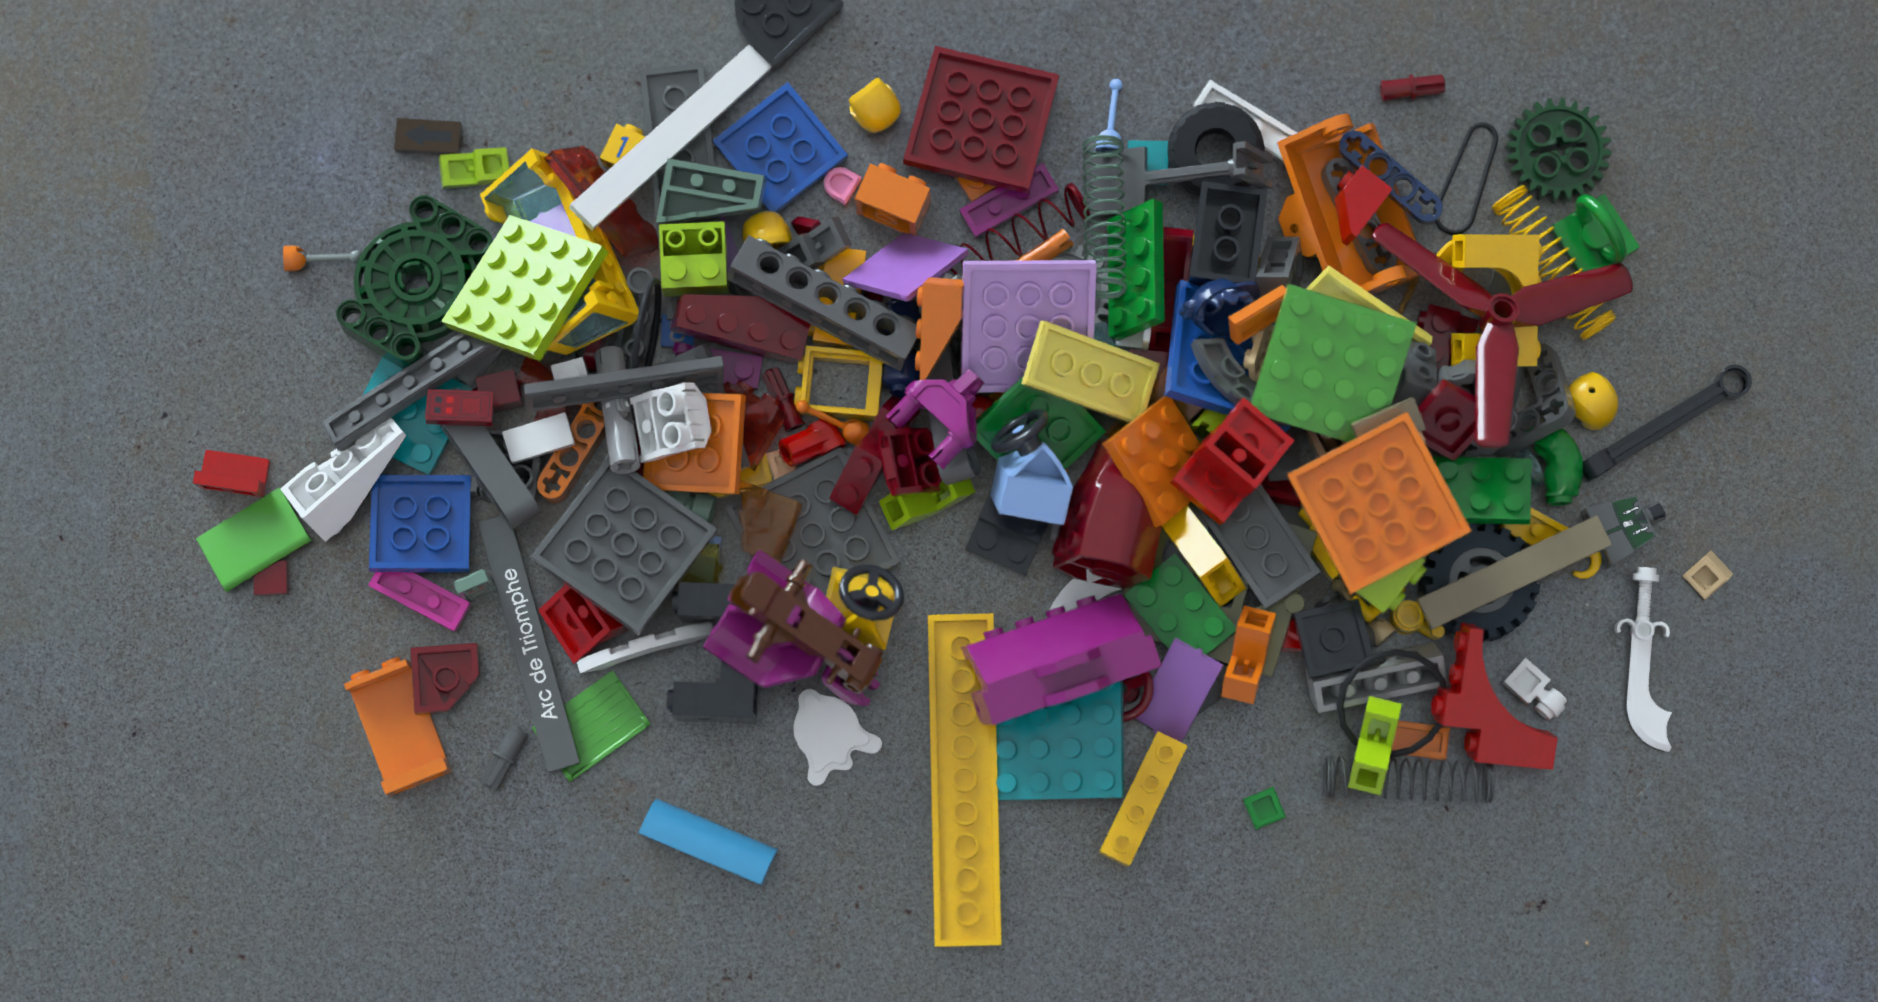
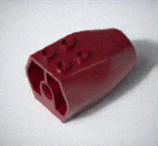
[1052,438,1162,590]

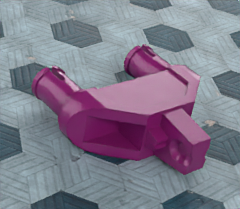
[885,369,984,470]

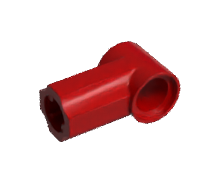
[778,415,847,468]

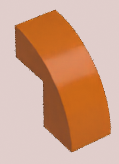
[1221,606,1276,704]

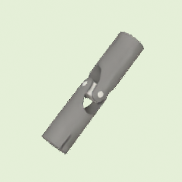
[594,346,640,474]

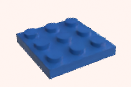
[712,82,848,213]
[369,475,472,572]

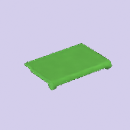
[196,487,312,593]
[532,670,651,782]

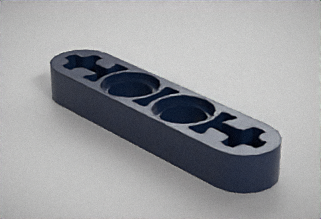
[1339,130,1443,225]

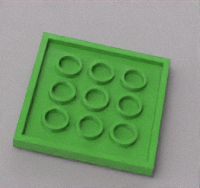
[1251,284,1417,442]

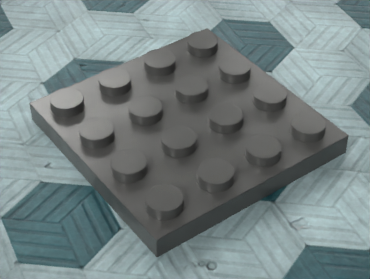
[725,447,901,596]
[530,456,717,636]

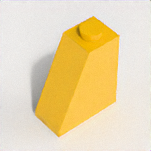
[1162,505,1247,607]

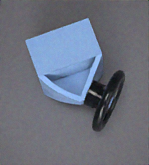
[990,409,1073,525]

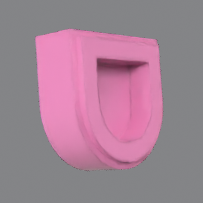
[824,167,862,207]

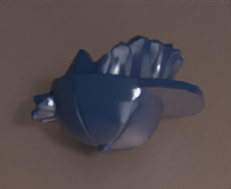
[1179,278,1260,338]

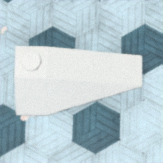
[281,418,406,542]

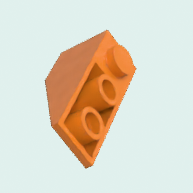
[915,277,964,380]

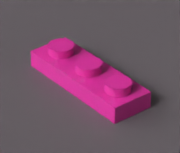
[368,572,471,633]

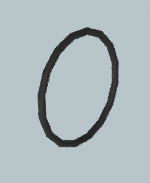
[631,277,662,369]
[1337,649,1447,758]

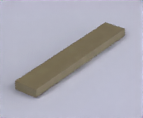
[1417,515,1612,630]

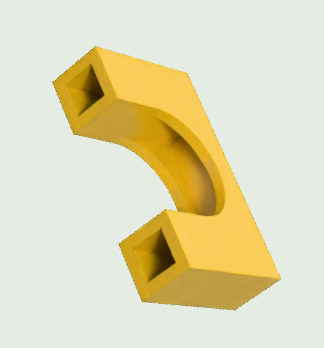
[1451,234,1542,366]

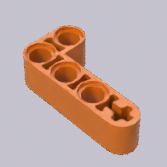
[537,402,606,504]

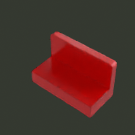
[193,450,270,498]

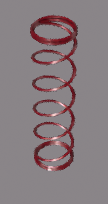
[943,182,1091,275]

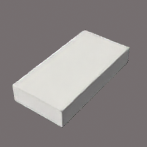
[502,412,576,464]

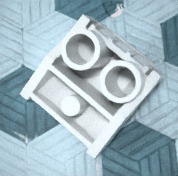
[630,383,711,463]

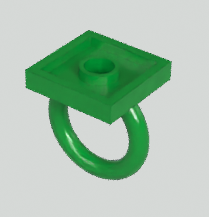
[1550,194,1640,272]

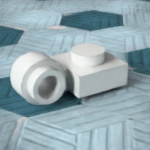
[1502,658,1567,721]

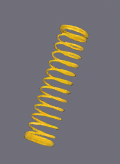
[1491,185,1617,340]

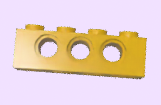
[1099,731,1188,868]

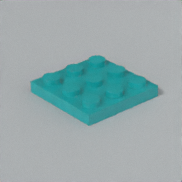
[355,353,472,475]

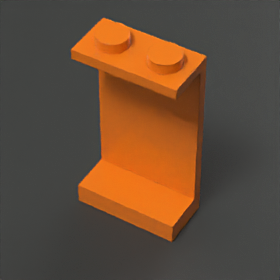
[344,657,452,797]

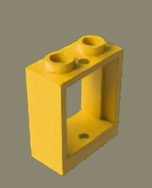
[794,346,883,422]

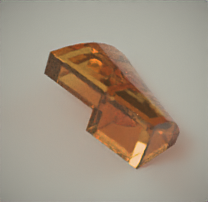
[739,480,803,563]

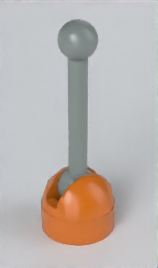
[283,245,362,272]

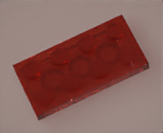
[544,146,659,258]

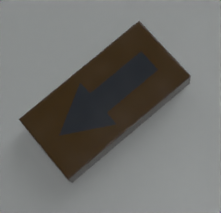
[394,118,462,155]

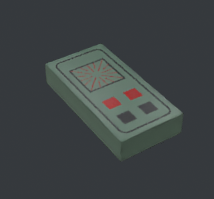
[454,569,496,602]

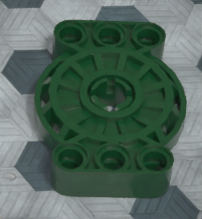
[336,195,493,369]

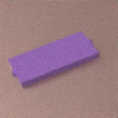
[1135,638,1223,743]

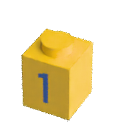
[600,124,645,169]

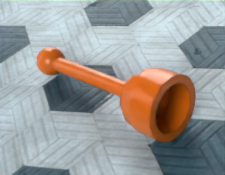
[796,400,869,446]

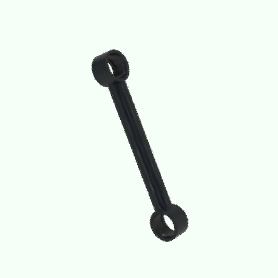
[1583,365,1752,482]

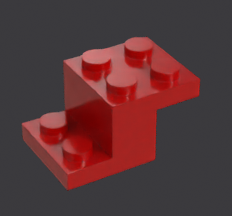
[1169,397,1295,525]
[538,585,629,664]

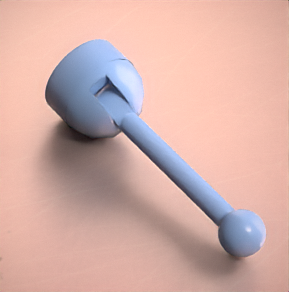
[1095,79,1123,152]

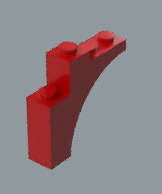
[1431,622,1558,770]

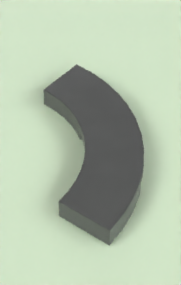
[1191,337,1293,426]

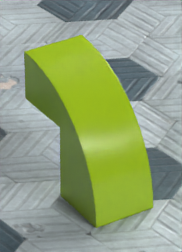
[879,479,976,531]
[1348,696,1402,795]

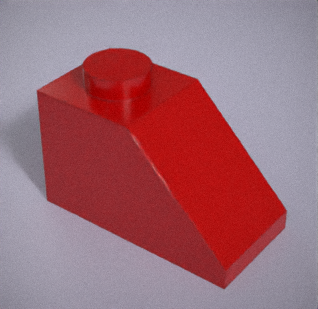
[1334,165,1392,246]

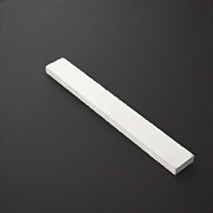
[569,44,772,231]

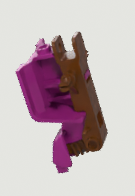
[702,549,883,707]

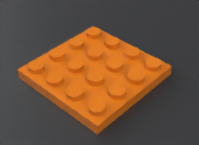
[1287,412,1471,595]

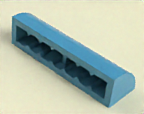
[638,798,778,886]

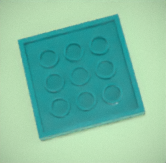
[996,680,1124,801]

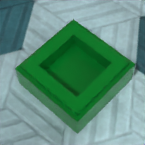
[1242,787,1286,830]

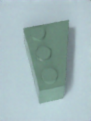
[656,158,767,225]

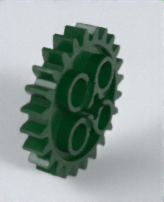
[1505,98,1612,203]

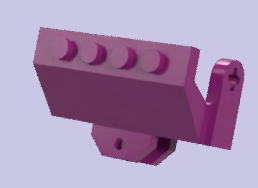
[961,594,1162,725]

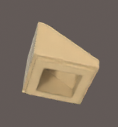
[1683,551,1733,600]

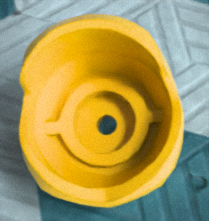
[849,78,901,133]
[742,211,792,249]
[1569,372,1619,430]

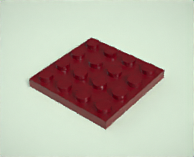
[903,46,1059,194]

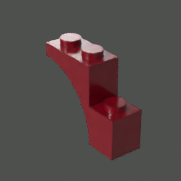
[1148,227,1194,352]
[829,395,921,515]

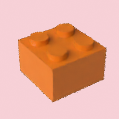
[855,163,931,236]

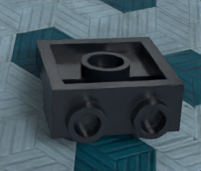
[965,490,1049,576]

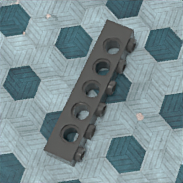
[727,235,918,371]

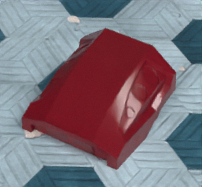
[879,427,942,497]

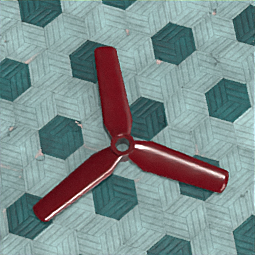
[1372,223,1633,448]

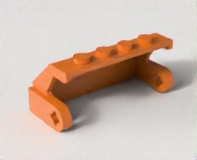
[1277,113,1421,295]

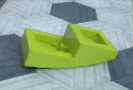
[439,147,510,189]

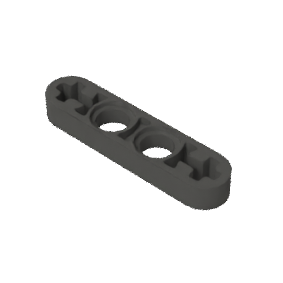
[1321,158,1397,275]

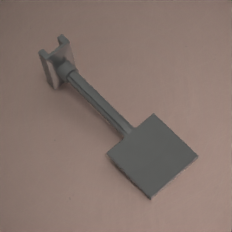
[1087,141,1272,217]

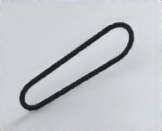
[1433,122,1498,235]

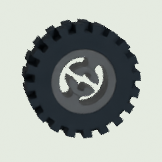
[1418,523,1541,643]

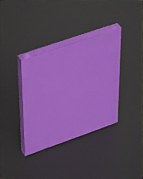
[842,232,969,302]

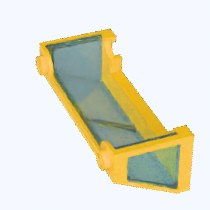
[480,148,639,355]

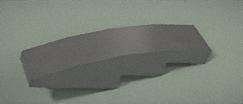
[729,217,852,296]

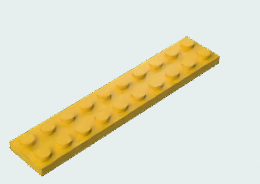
[928,613,1002,947]

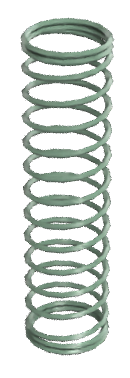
[1082,135,1127,299]

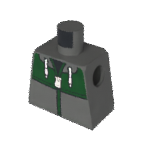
[1580,495,1666,569]

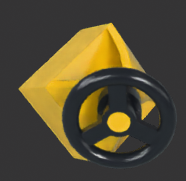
[826,564,904,650]

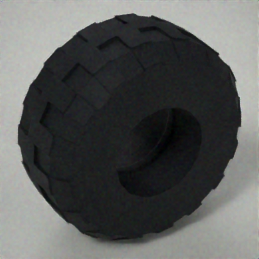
[1167,102,1265,197]

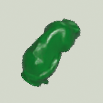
[1524,426,1583,506]

